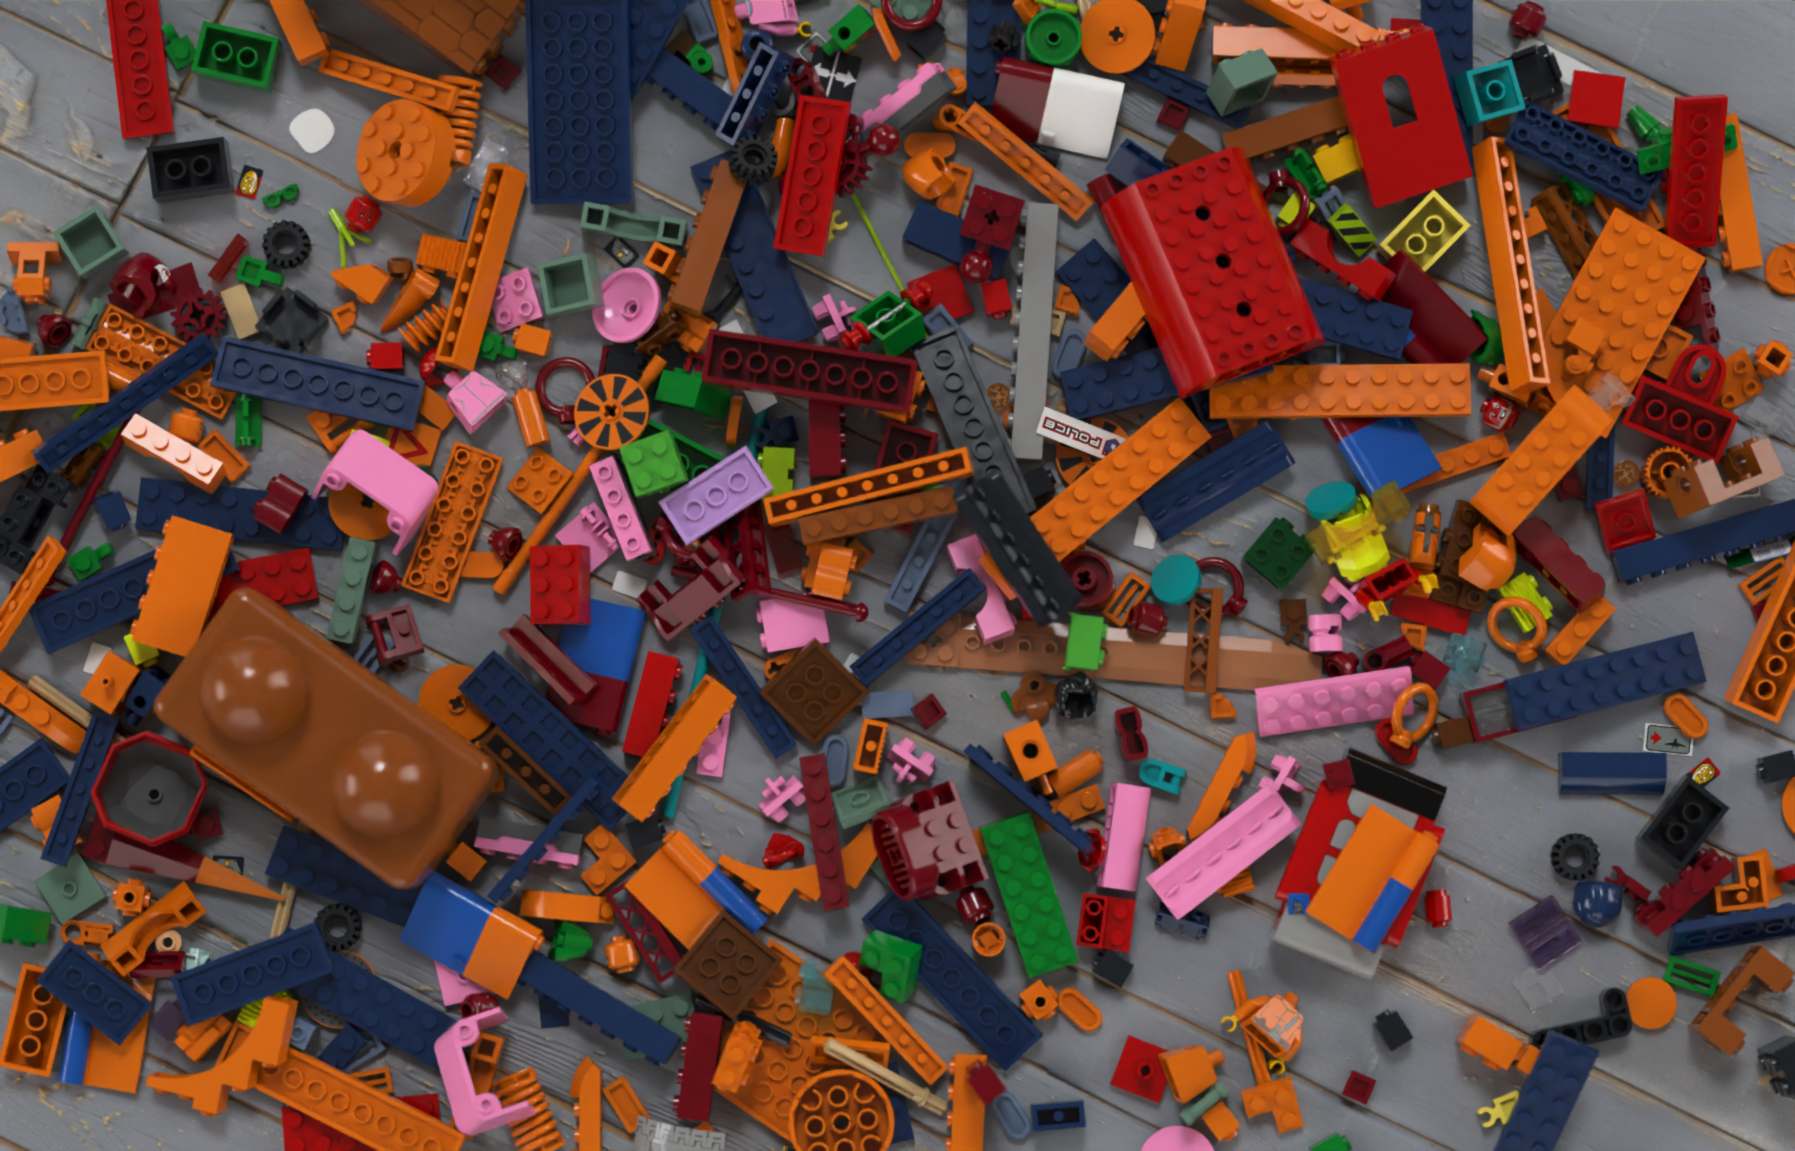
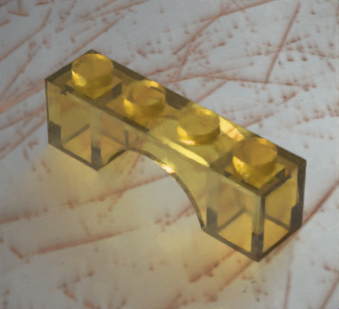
[1305,480,1411,565]

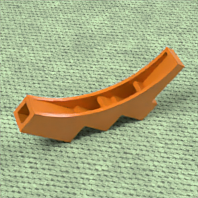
[717,822,878,915]
[145,995,298,1117]

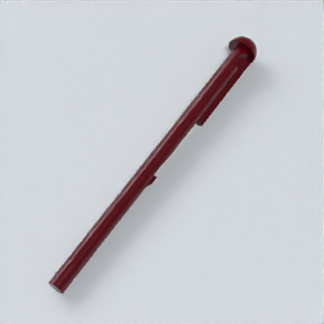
[45,409,142,586]
[671,566,869,622]

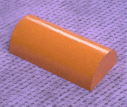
[0,963,67,1077]

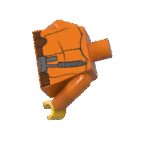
[1220,992,1303,1075]

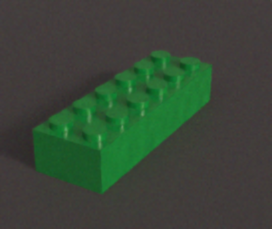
[978,810,1079,978]

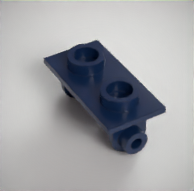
[1154,902,1210,940]

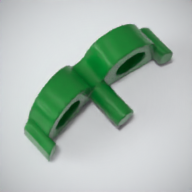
[261,183,299,208]

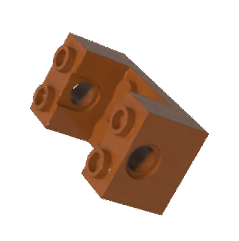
[1662,436,1785,519]
[1688,946,1795,1055]

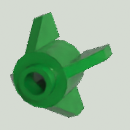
[547,919,593,962]

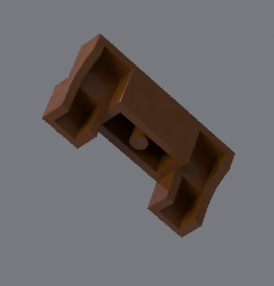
[1428,499,1503,614]

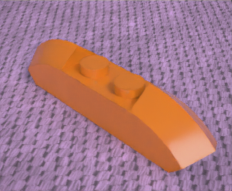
[0,669,87,754]
[1186,731,1256,843]
[570,1056,602,1151]

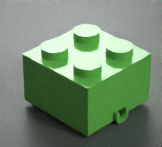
[619,430,689,499]
[1062,612,1108,672]

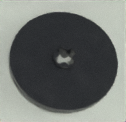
[606,340,683,406]

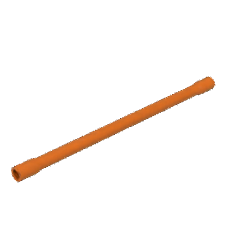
[492,354,668,596]

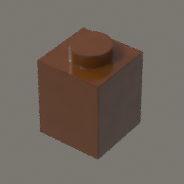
[1431,716,1473,749]

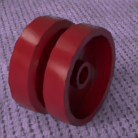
[1061,551,1116,614]

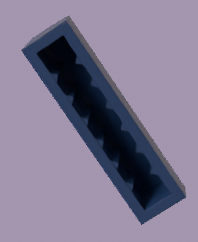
[902,200,1013,281]
[1558,752,1667,795]

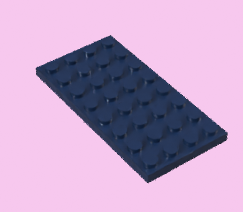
[525,0,634,204]

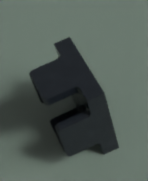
[1497,44,1564,104]
[255,287,328,353]

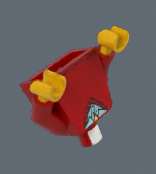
[1355,557,1439,621]

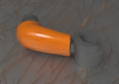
[750,89,798,179]

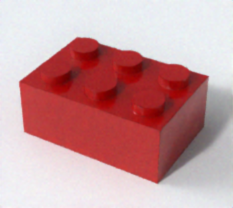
[530,544,590,626]

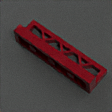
[723,499,772,601]
[498,614,598,705]
[605,880,683,983]

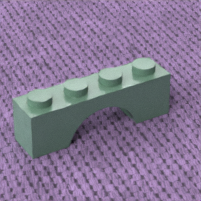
[580,202,688,250]
[326,537,379,646]

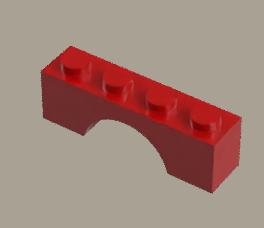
[1290,218,1396,301]

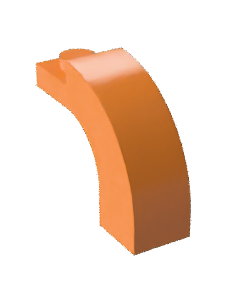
[520,889,616,924]

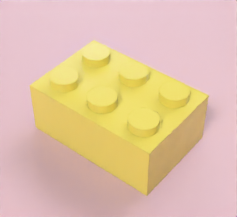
[1376,189,1471,272]

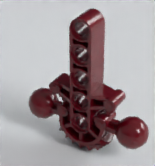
[778,57,900,198]

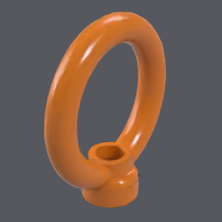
[1487,596,1547,662]
[1389,683,1439,750]

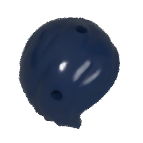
[1573,881,1623,928]

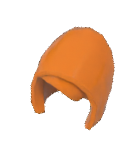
[901,147,957,200]

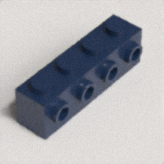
[715,42,795,146]

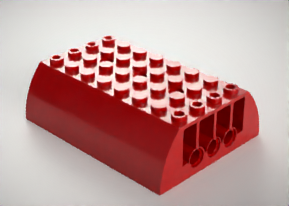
[1101,147,1325,399]

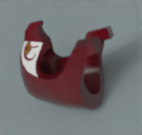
[109,252,175,319]

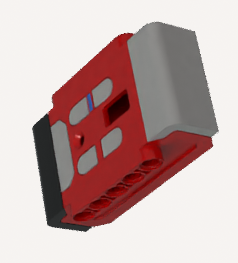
[1269,747,1447,980]

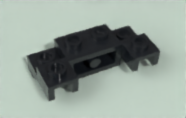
[0,465,79,575]

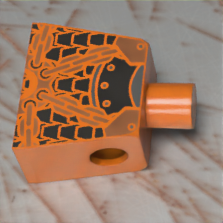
[1477,363,1536,411]

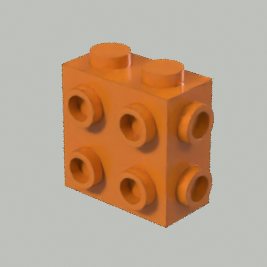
[712,1021,763,1093]

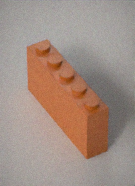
[130,515,235,657]

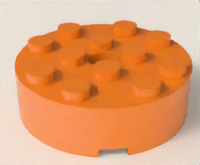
[356,99,456,207]
[789,1068,894,1151]

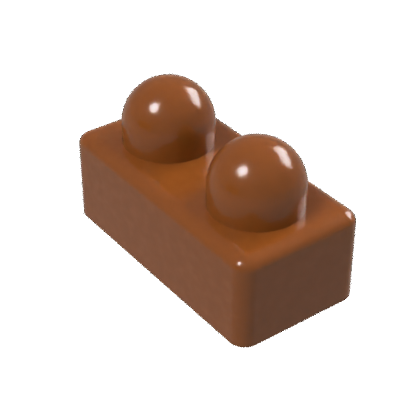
[154,588,501,889]

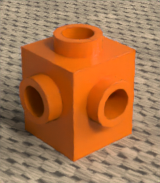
[1752,340,1793,379]
[112,878,152,917]
[1019,979,1059,1021]

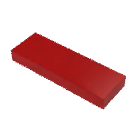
[1389,593,1472,637]

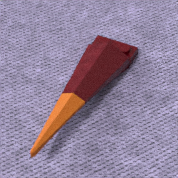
[81,811,286,901]

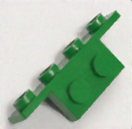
[1637,123,1738,174]

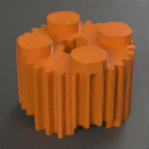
[1639,446,1692,501]

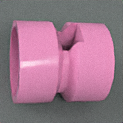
[1308,614,1343,653]

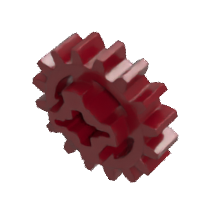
[170,287,228,342]

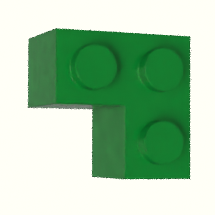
[655,367,733,420]
[0,903,52,948]
[859,930,923,1004]

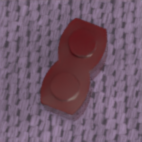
[253,473,309,535]
[1114,706,1148,762]

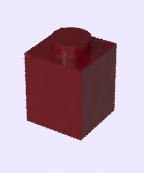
[1408,650,1451,690]

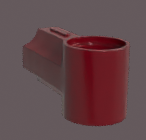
[1360,635,1414,672]

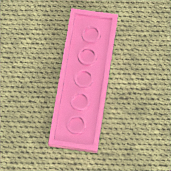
[1255,666,1414,737]

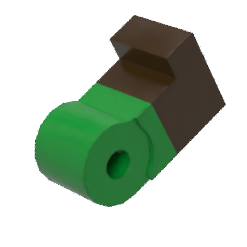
[665,29,713,76]

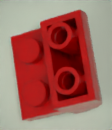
[1076,893,1136,952]

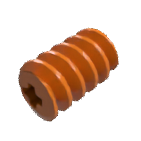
[398,299,448,353]

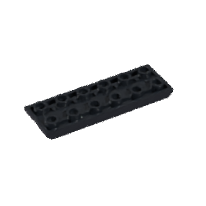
[952,469,1083,629]

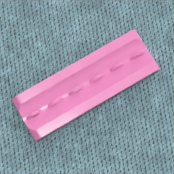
[1145,782,1301,920]

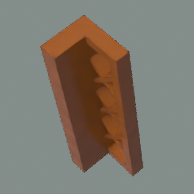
[1530,181,1598,277]
[1183,588,1223,694]

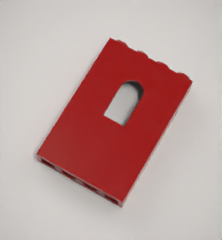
[1329,24,1473,209]

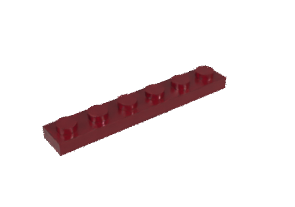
[799,753,850,912]

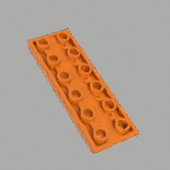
[85,304,237,420]
[401,441,504,604]

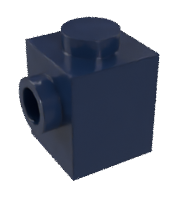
[91,490,131,532]

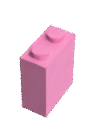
[756,593,830,654]

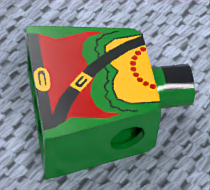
[821,4,878,58]

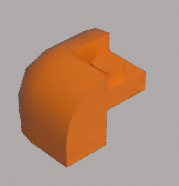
[1459,523,1517,591]

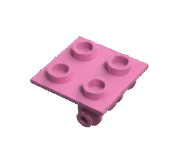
[492,267,544,333]
[555,502,621,573]

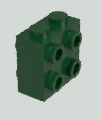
[1241,517,1316,592]

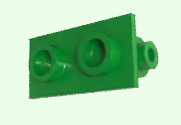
[1283,147,1329,200]
[235,394,262,447]

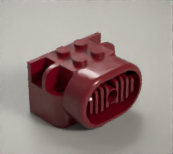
[871,779,989,901]

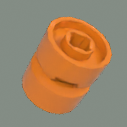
[971,922,1006,956]

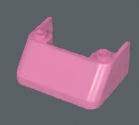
[311,430,439,556]
[434,1007,536,1136]

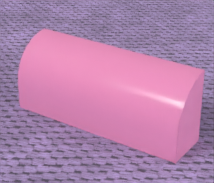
[1096,783,1151,892]

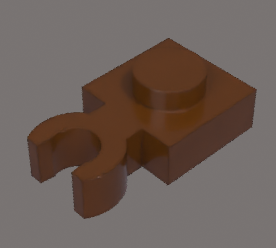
[1279,599,1307,644]

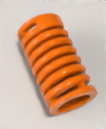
[435,75,483,168]
[490,1066,566,1151]

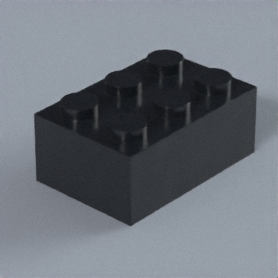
[146,137,235,203]
[1636,776,1729,870]
[1757,1035,1795,1100]

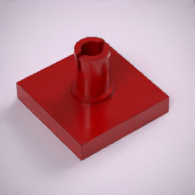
[1110,1035,1168,1103]

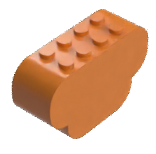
[1469,384,1614,537]

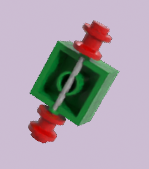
[838,280,933,357]

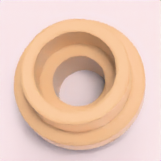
[155,929,182,952]

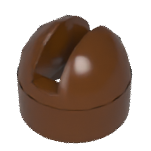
[389,657,410,673]

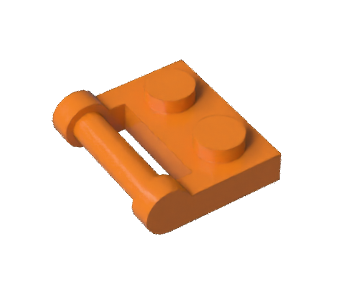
[306,411,375,455]

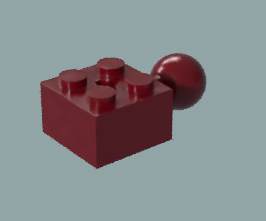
[959,184,1026,284]

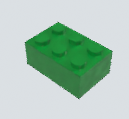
[191,20,283,94]

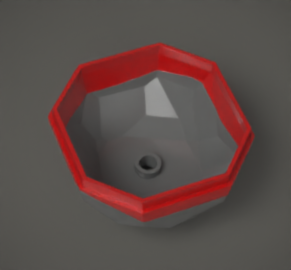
[90,731,209,847]

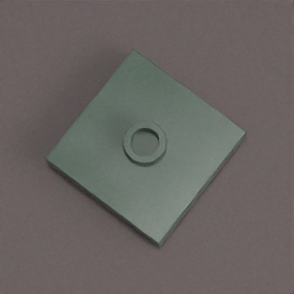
[832,775,891,829]
[34,853,107,925]

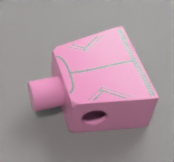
[443,370,507,435]

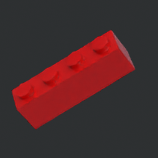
[622,651,683,757]

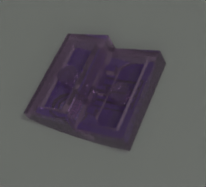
[1508,895,1583,970]

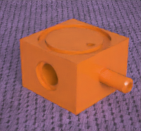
[80,651,144,716]
[1002,719,1058,796]

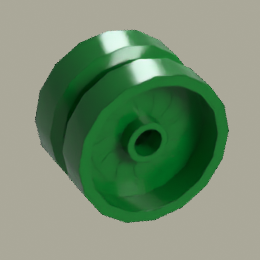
[1024,8,1082,69]

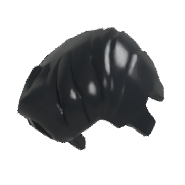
[1054,671,1098,720]

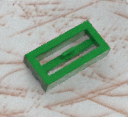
[1662,955,1721,997]

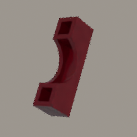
[964,1059,1007,1106]

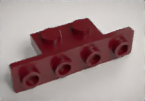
[1674,247,1720,349]

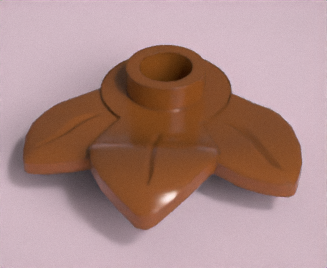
[1011,672,1056,723]

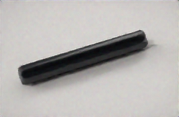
[694,993,792,1046]

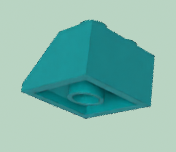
[1453,59,1526,126]

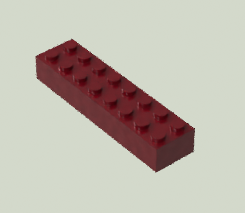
[701,329,917,416]

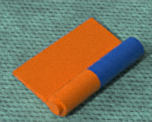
[57,952,157,1093]

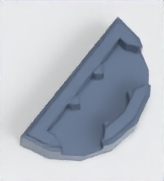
[0,286,30,335]

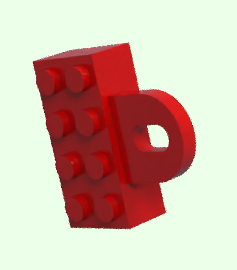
[1619,344,1739,464]

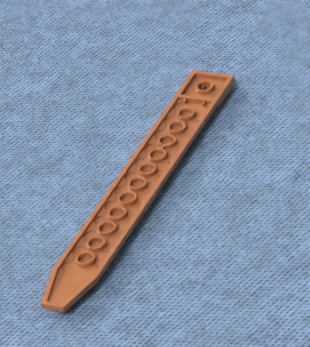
[906,612,1323,691]

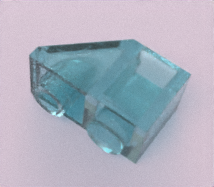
[794,958,834,1016]

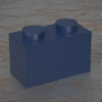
[1030,1099,1086,1132]

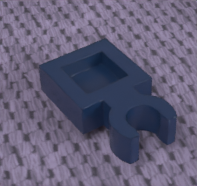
[750,415,799,448]

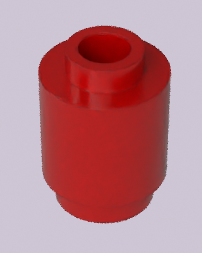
[1424,889,1452,928]

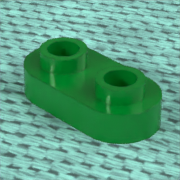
[1558,173,1595,207]

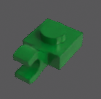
[161,22,196,71]
[235,255,285,288]
[478,330,519,362]
[67,542,115,582]

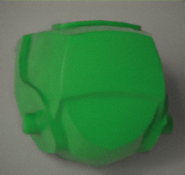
[1469,309,1504,366]

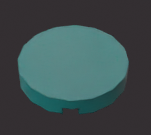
[1305,481,1358,520]
[1151,554,1202,606]

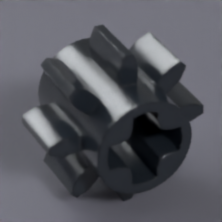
[987,21,1021,54]

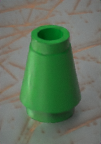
[1626,105,1664,143]

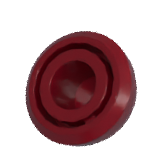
[37,314,72,348]
[488,527,523,562]
[369,560,402,595]
[1324,651,1359,678]

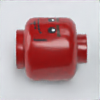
[344,194,382,234]

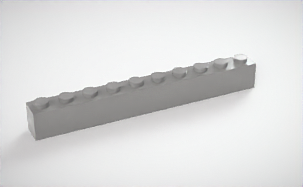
[1007,202,1059,463]

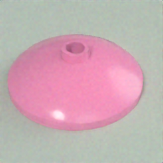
[592,267,661,343]

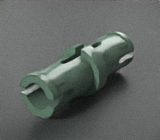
[69,297,108,350]

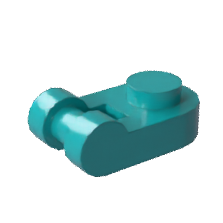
[1138,759,1187,795]

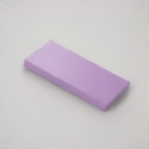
[658,446,774,546]

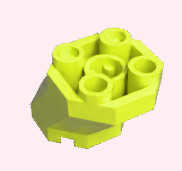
[1319,494,1390,582]

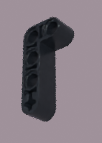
[1528,987,1632,1050]

